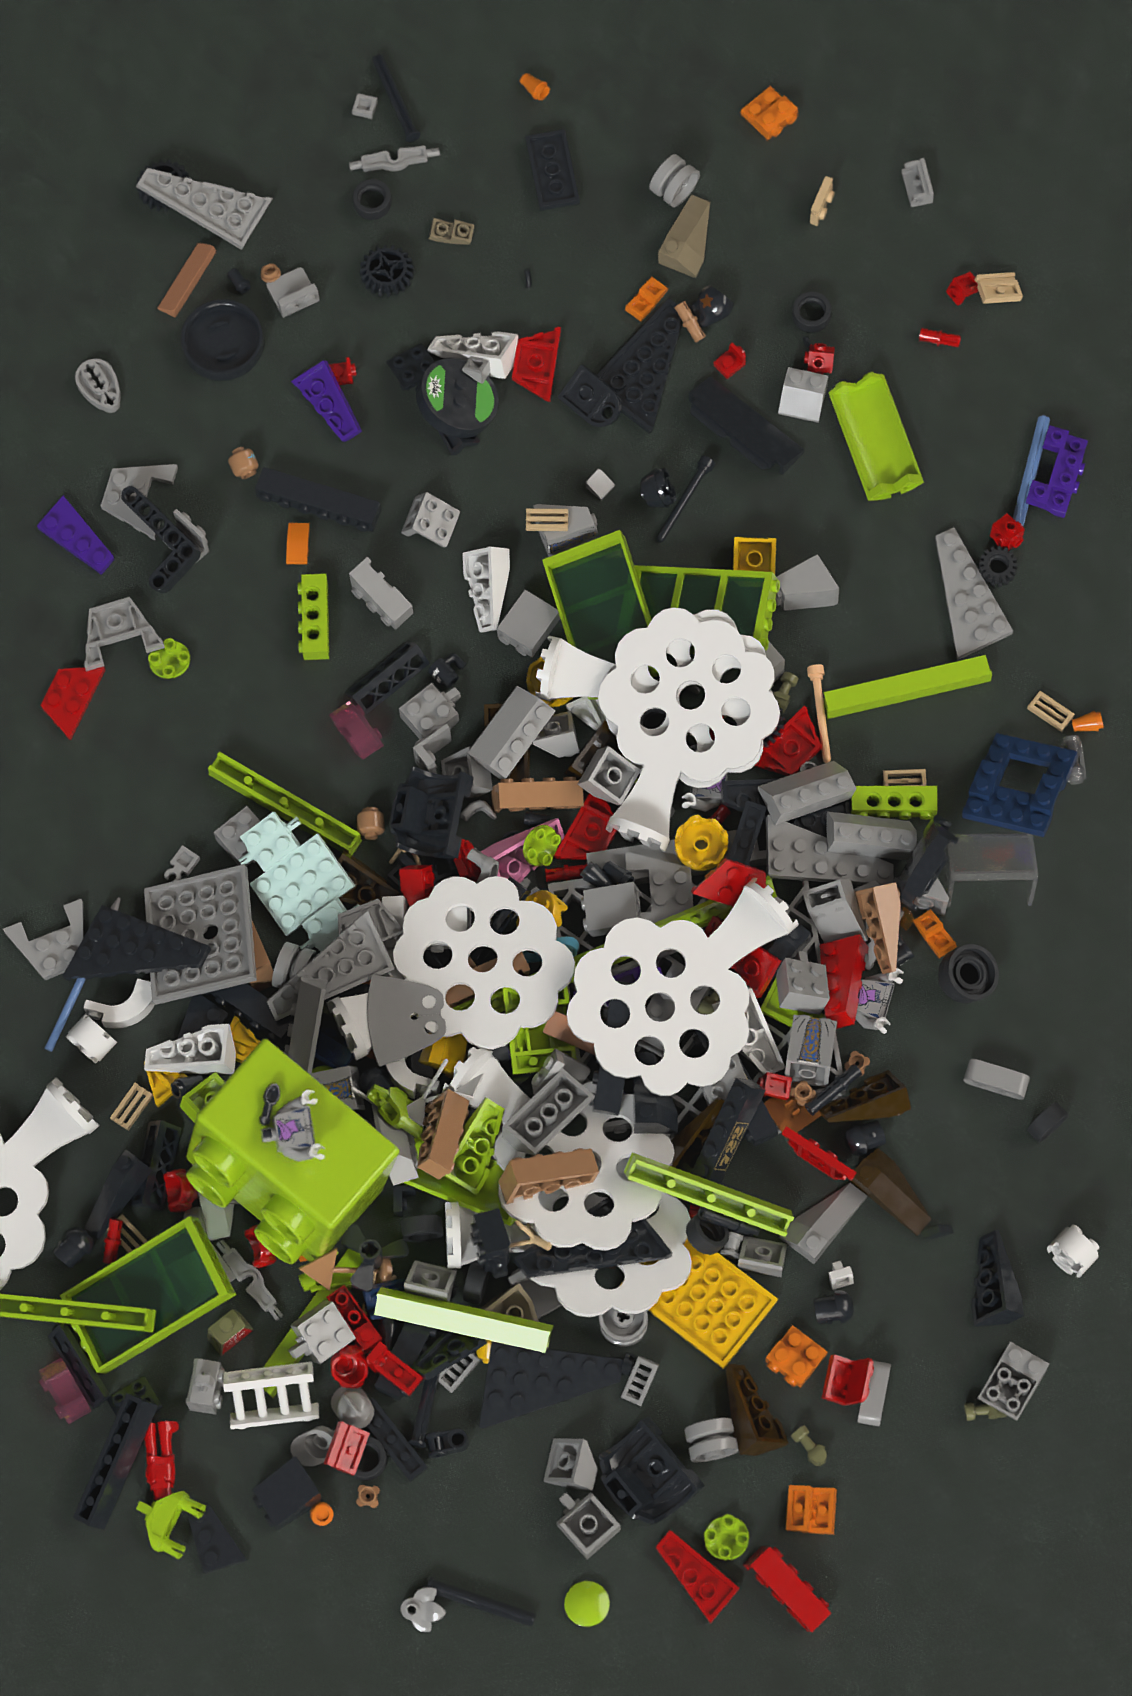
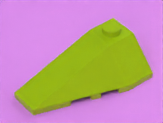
[444,1097,504,1195]

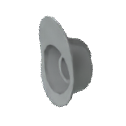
[331,1387,374,1429]
[291,1426,335,1466]

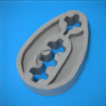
[75,359,121,413]

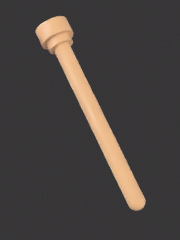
[807,664,831,763]

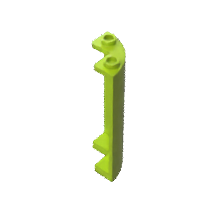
[828,372,924,501]
[403,1133,517,1226]

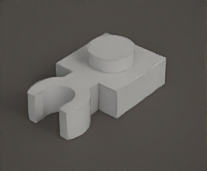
[164,845,200,881]

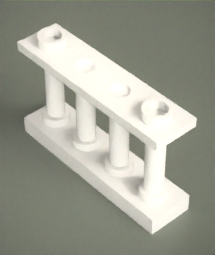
[223,1362,319,1429]

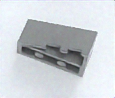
[349,557,413,630]

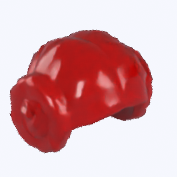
[163,1169,198,1213]
[244,1225,276,1268]
[331,1345,368,1389]

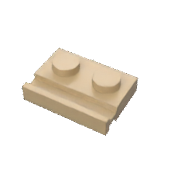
[810,176,835,226]
[975,272,1023,304]

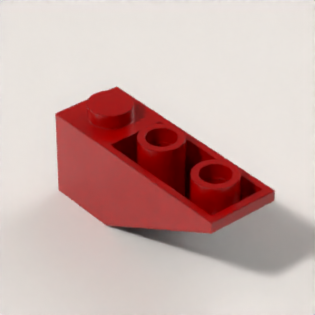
[399,865,435,907]
[326,1285,382,1355]

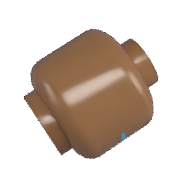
[228,447,259,479]
[357,807,385,840]

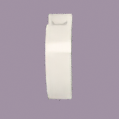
[84,978,155,1029]
[386,1056,440,1099]

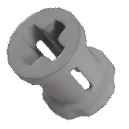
[720,1232,744,1259]

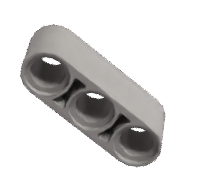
[963,1059,1030,1099]
[858,1361,891,1427]

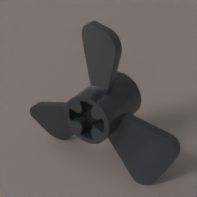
[341,1224,409,1292]

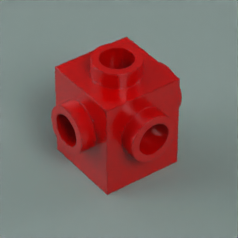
[804,343,835,374]
[990,513,1025,551]

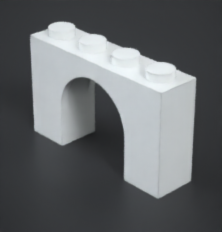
[382,896,471,953]

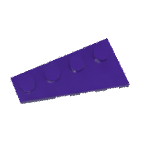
[291,360,362,442]
[37,496,115,575]

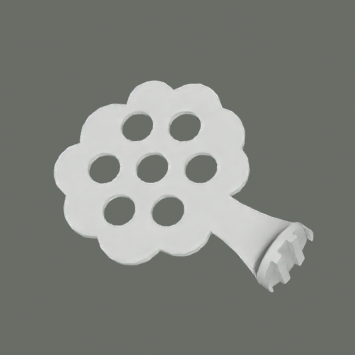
[598,607,780,852]
[535,610,774,788]
[327,876,575,1061]
[566,878,798,1096]
[442,1047,674,1250]
[0,1077,100,1290]
[445,1154,692,1317]

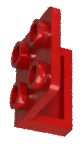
[821,1354,874,1406]

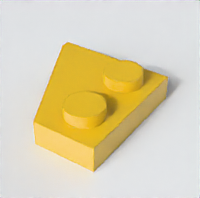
[230,1016,261,1063]
[144,1061,188,1108]

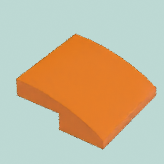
[786,1485,837,1534]

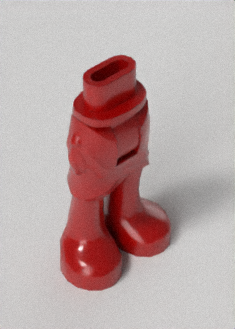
[144,1421,179,1500]

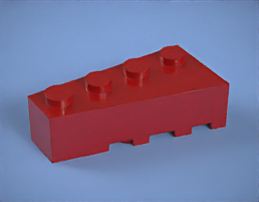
[819,934,869,1029]
[742,1546,831,1632]

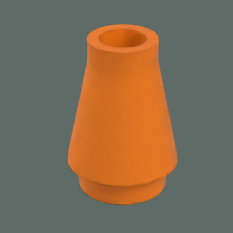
[520,73,550,100]
[1072,710,1104,732]

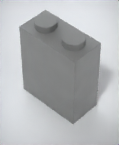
[497,590,560,658]
[581,882,641,937]

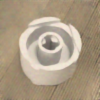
[66,1014,117,1064]
[1047,1225,1099,1278]

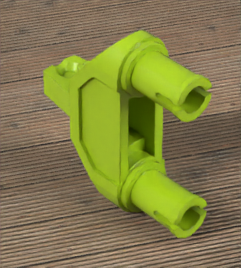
[367,1084,423,1138]
[136,1491,206,1559]

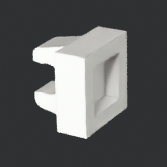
[829,1261,854,1290]

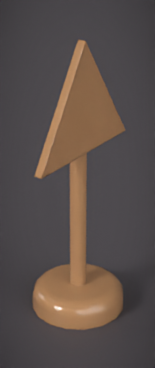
[298,1248,392,1290]

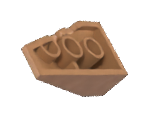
[854,882,901,974]

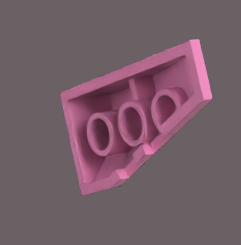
[481,818,565,887]

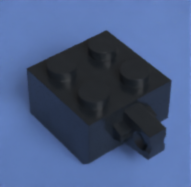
[470,1208,510,1278]

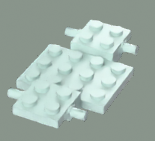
[238,812,360,952]

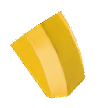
[733,537,776,588]
[418,1032,468,1079]

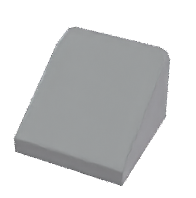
[462,356,490,384]
[586,469,615,501]

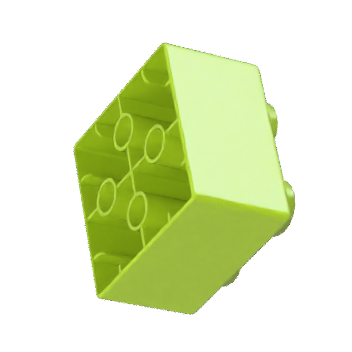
[186,1039,400,1264]

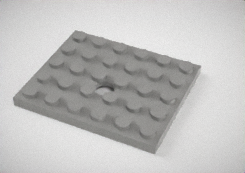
[144,864,257,1005]

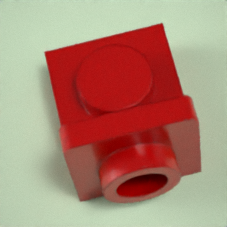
[946,272,979,306]
[714,342,746,379]
[329,357,356,385]
[757,1072,792,1100]

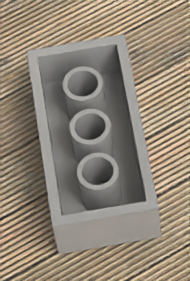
[636,961,712,1058]

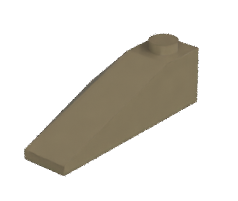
[658,195,710,278]
[480,1283,548,1348]

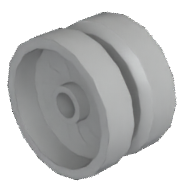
[650,154,700,207]
[272,942,317,988]
[599,1307,648,1347]
[684,1418,739,1462]

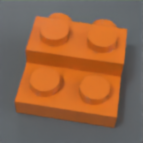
[741,86,798,140]
[766,1325,828,1388]

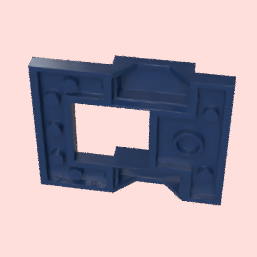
[962,733,1078,837]

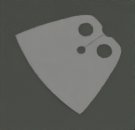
[368,975,446,1067]

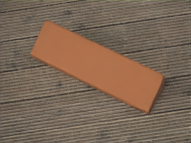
[158,243,216,318]
[543,1011,596,1056]

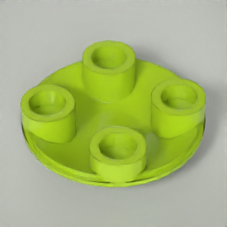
[148,638,191,679]
[523,825,561,866]
[704,1514,749,1560]
[564,1581,610,1627]

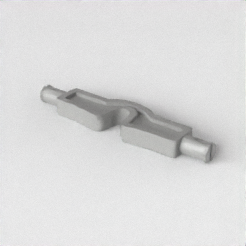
[349,146,440,172]
[216,1239,283,1321]

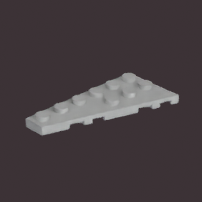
[137,168,272,250]
[935,527,1013,660]
[766,815,894,885]
[267,909,395,1021]

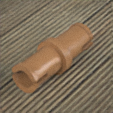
[674,301,706,342]

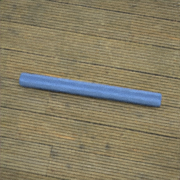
[1013,415,1050,526]

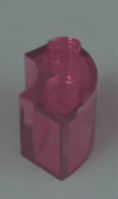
[329,701,383,760]
[39,1357,92,1424]

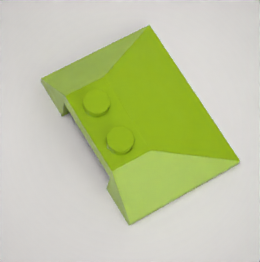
[502,986,577,1075]

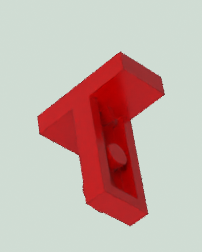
[366,1341,423,1396]

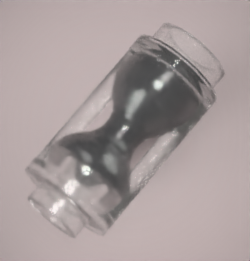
[1061,735,1087,785]

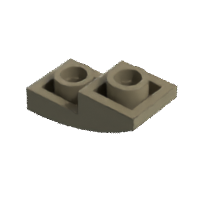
[429,218,474,244]

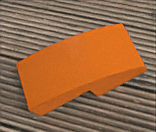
[625,277,668,321]
[286,523,310,564]
[913,909,957,958]

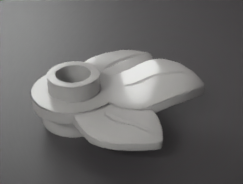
[401,1587,446,1632]

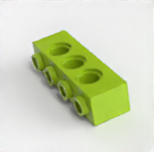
[298,574,329,660]
[851,786,937,820]

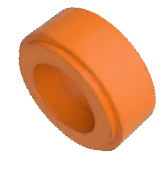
[310,1502,333,1526]

